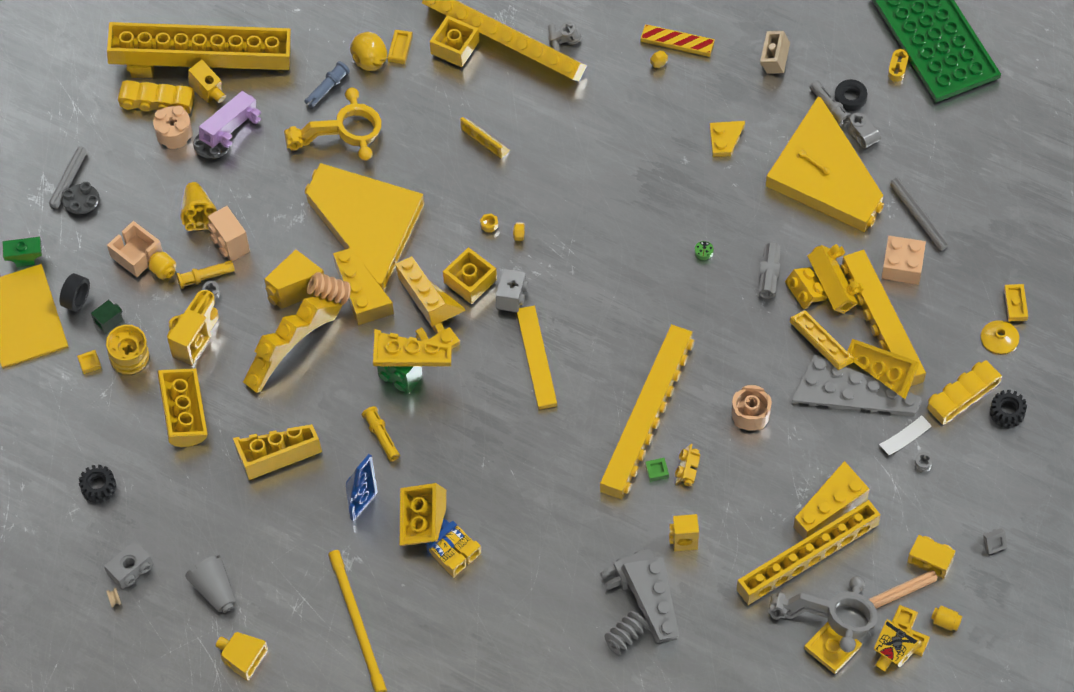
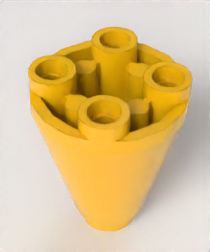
[180,182,217,231]

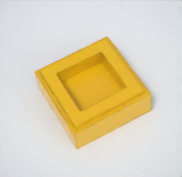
[77,350,102,374]

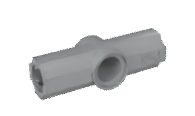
[759,242,781,299]

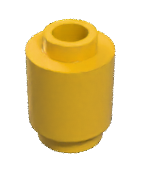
[931,605,963,631]

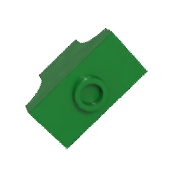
[2,236,42,268]

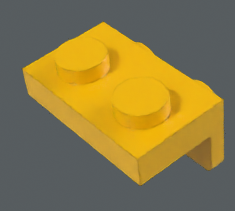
[785,267,828,309]

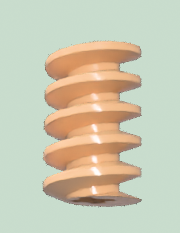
[307,272,351,305]

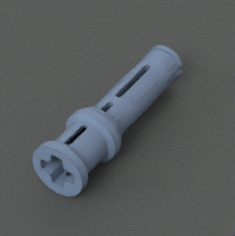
[304,61,350,108]

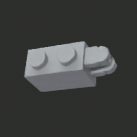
[600,548,655,591]

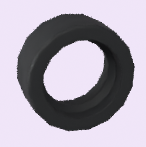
[59,273,90,312]

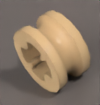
[106,588,122,608]

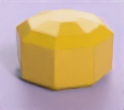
[650,51,668,68]
[480,213,499,233]
[513,222,525,241]

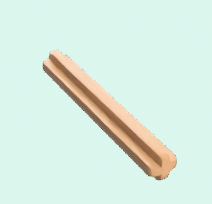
[869,570,938,609]

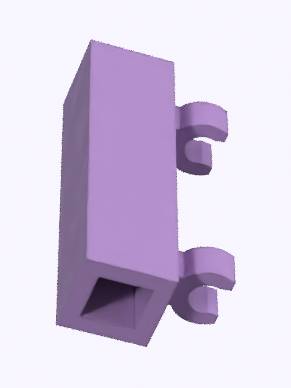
[199,91,261,148]

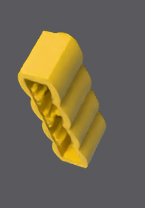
[118,80,195,114]
[927,360,1002,425]

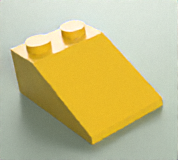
[399,483,446,546]

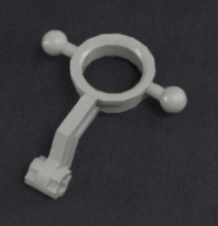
[768,576,878,652]

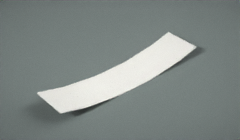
[879,415,932,455]

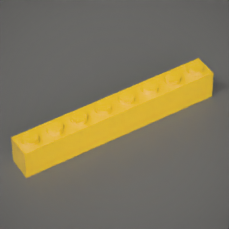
[840,249,926,387]

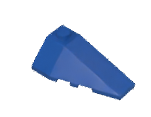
[346,454,378,521]

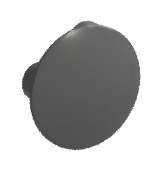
[193,134,230,158]
[62,182,100,214]

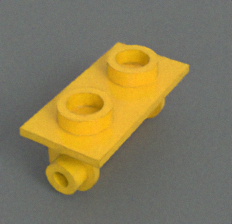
[675,444,701,487]

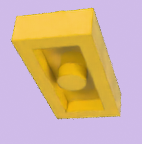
[1004,284,1028,321]

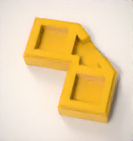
[892,605,930,657]

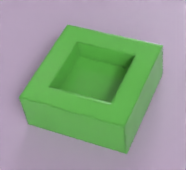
[645,458,669,482]

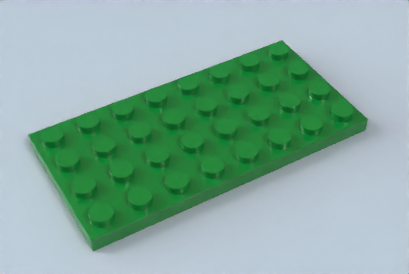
[872,0,1001,102]

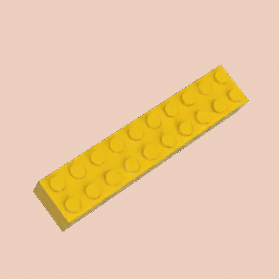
[107,22,291,70]

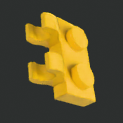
[415,323,460,349]

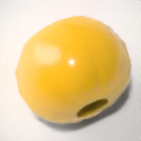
[350,31,387,71]

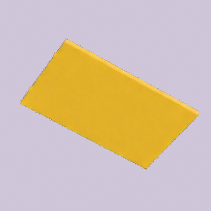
[0,264,69,369]

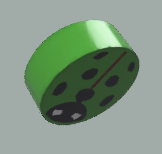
[695,241,714,260]

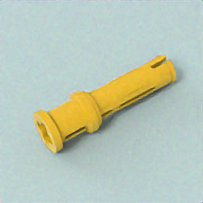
[176,260,235,290]
[361,406,400,462]

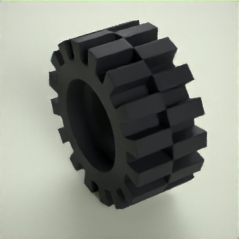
[990,390,1027,428]
[79,464,116,503]

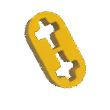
[888,49,909,82]

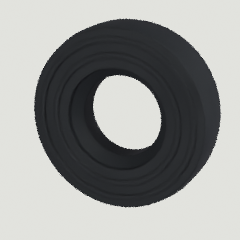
[835,79,868,111]

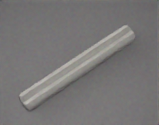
[49,146,87,209]

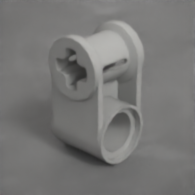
[848,112,881,149]

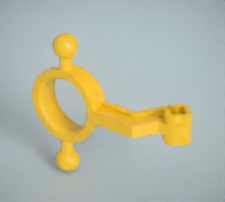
[284,87,381,161]

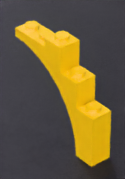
[243,296,342,393]

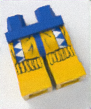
[425,519,481,578]

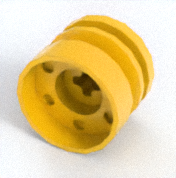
[106,325,149,375]

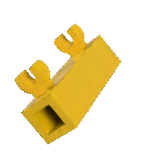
[807,244,864,314]

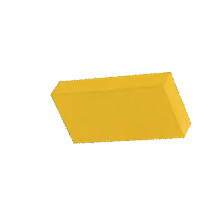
[387,29,413,64]

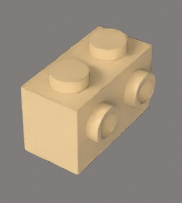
[760,31,790,74]

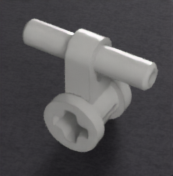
[548,22,581,52]

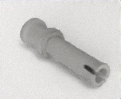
[809,80,851,127]

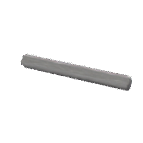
[890,178,948,251]

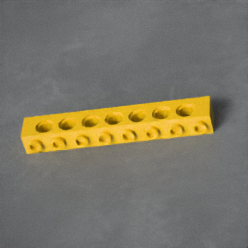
[737,500,881,605]

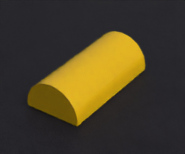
[158,368,208,447]

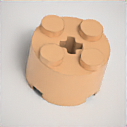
[153,106,193,149]
[731,385,772,430]

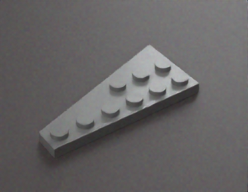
[792,355,922,416]

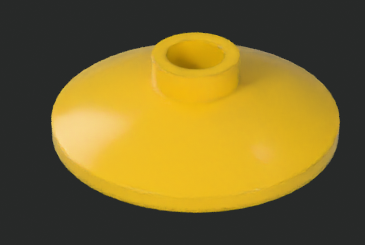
[981,320,1019,355]

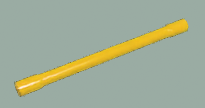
[328,550,387,692]

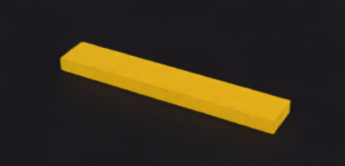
[516,305,557,410]

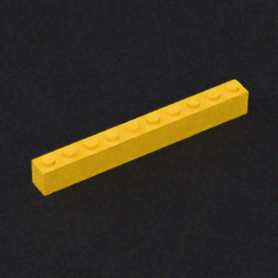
[422,0,587,81]
[600,324,695,500]

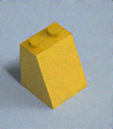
[264,249,324,309]

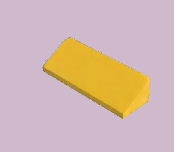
[460,117,510,159]

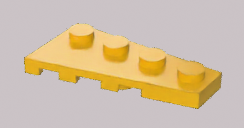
[373,329,452,366]
[847,339,920,399]

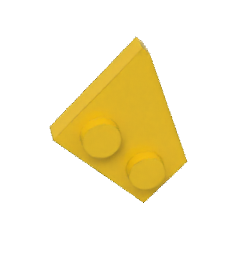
[710,121,745,157]

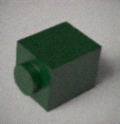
[91,300,123,334]

